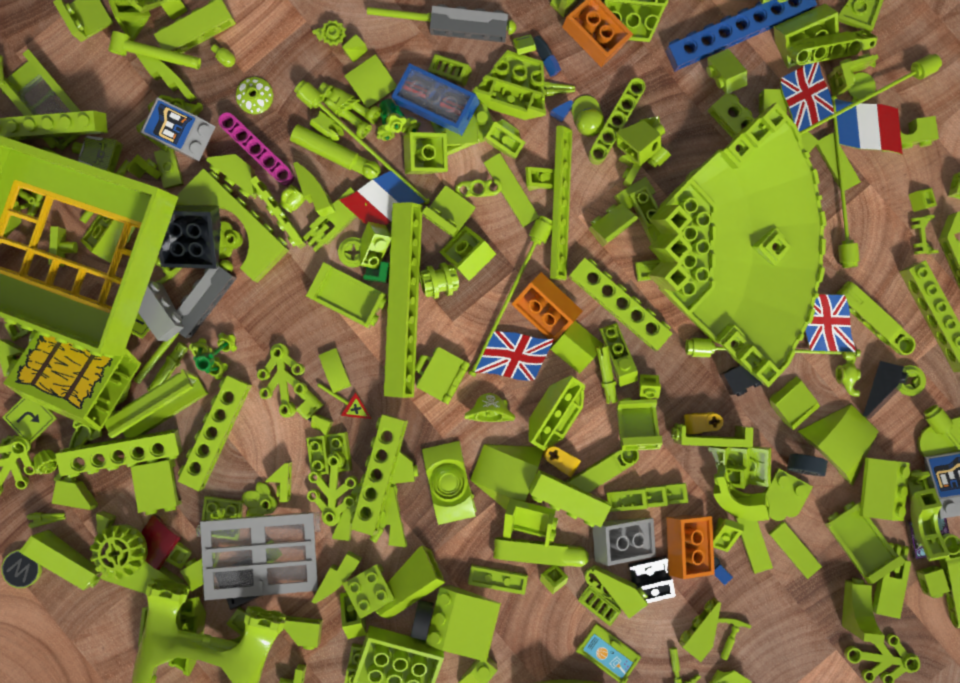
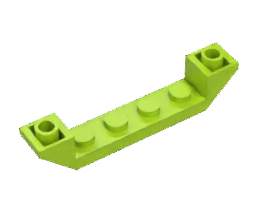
[938,211,960,289]

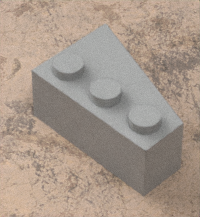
[138,281,184,341]

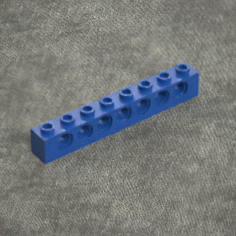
[665,0,817,72]

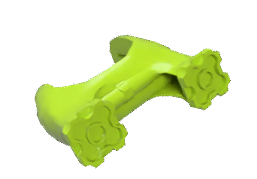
[132,578,286,683]

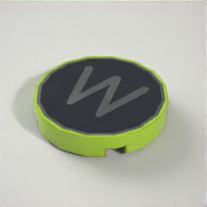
[1,549,42,588]

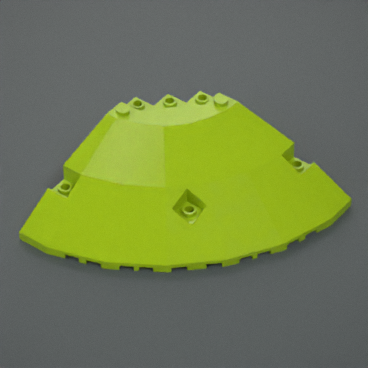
[648,103,826,387]

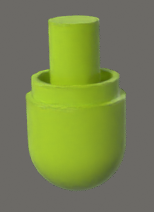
[211,44,236,67]

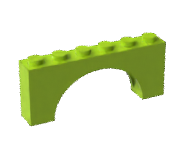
[176,168,289,283]

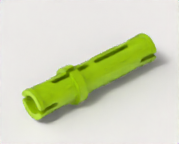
[147,342,189,391]
[596,345,618,404]

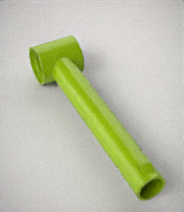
[108,31,201,70]

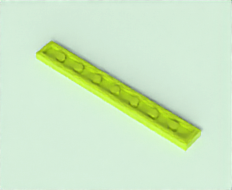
[550,125,572,280]

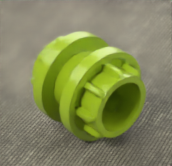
[419,262,459,299]

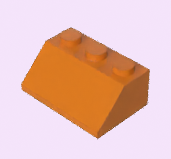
[562,0,633,67]
[512,272,583,343]
[666,515,715,579]

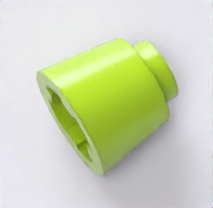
[647,146,671,168]

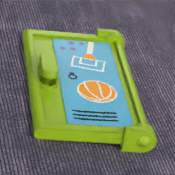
[576,623,641,683]

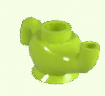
[835,351,861,397]

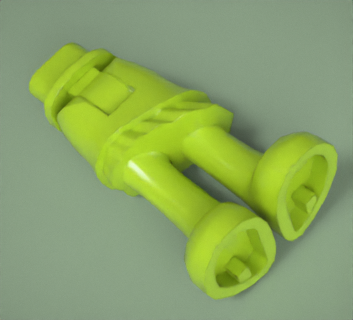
[318,82,381,139]

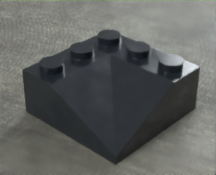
[159,205,221,269]

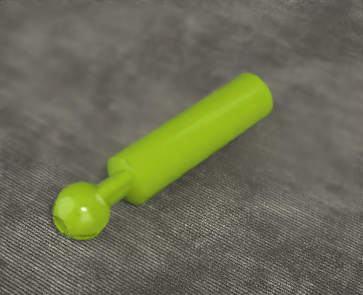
[290,124,381,180]

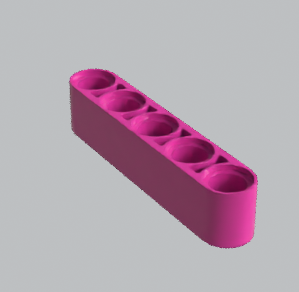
[218,112,294,186]

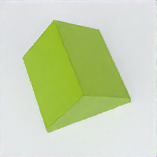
[550,321,604,374]

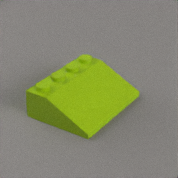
[352,625,444,683]

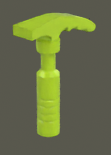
[155,257,182,284]
[718,618,751,660]
[669,647,701,683]

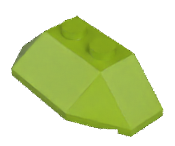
[529,375,585,451]

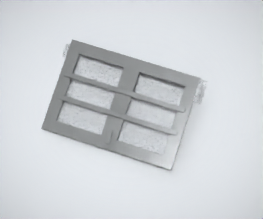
[196,512,321,600]

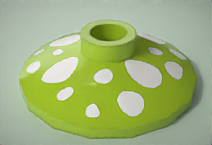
[236,77,274,115]

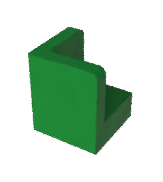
[363,262,390,284]

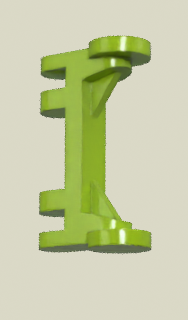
[911,215,939,255]

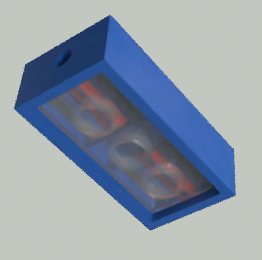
[391,63,480,136]

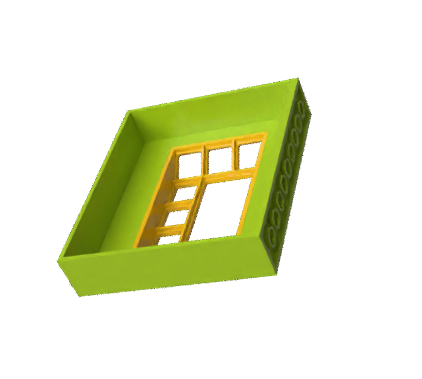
[0,136,178,358]

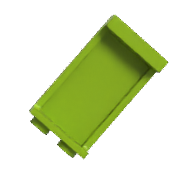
[306,262,388,329]
[671,423,753,448]
[825,501,906,584]

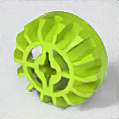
[90,524,148,580]

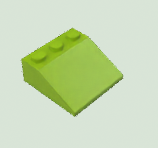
[426,585,501,661]

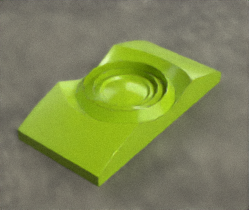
[422,441,476,525]

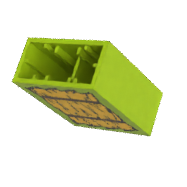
[3,330,141,431]

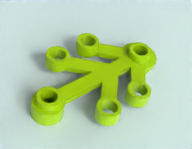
[257,343,307,418]
[0,436,35,495]
[307,451,358,526]
[844,633,920,683]

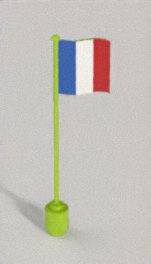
[294,80,430,225]
[831,95,903,268]

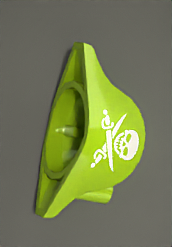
[464,393,515,422]

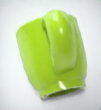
[279,184,306,213]

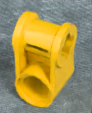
[684,412,723,434]
[543,445,581,477]

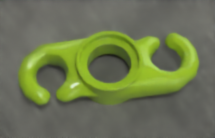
[455,179,502,198]

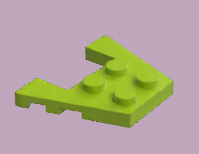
[332,483,407,547]

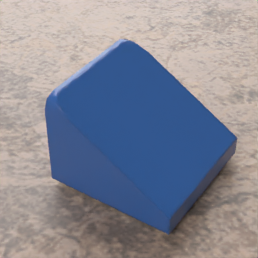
[550,100,573,122]

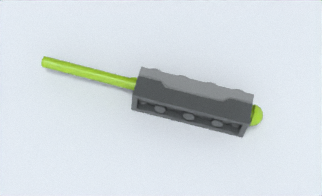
[367,4,516,43]
[134,260,237,384]

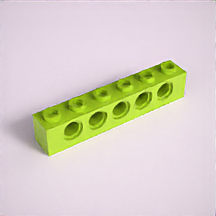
[707,93,754,139]
[568,258,673,351]
[899,260,960,372]
[177,375,252,491]
[350,414,408,536]
[55,429,183,478]

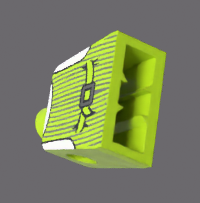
[72,136,123,173]

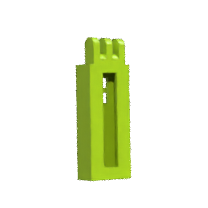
[302,187,367,252]
[872,542,911,619]

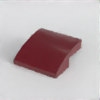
[141,514,181,570]

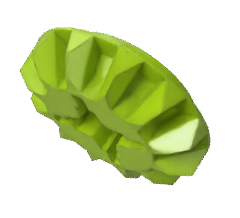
[338,237,361,268]
[899,365,926,396]

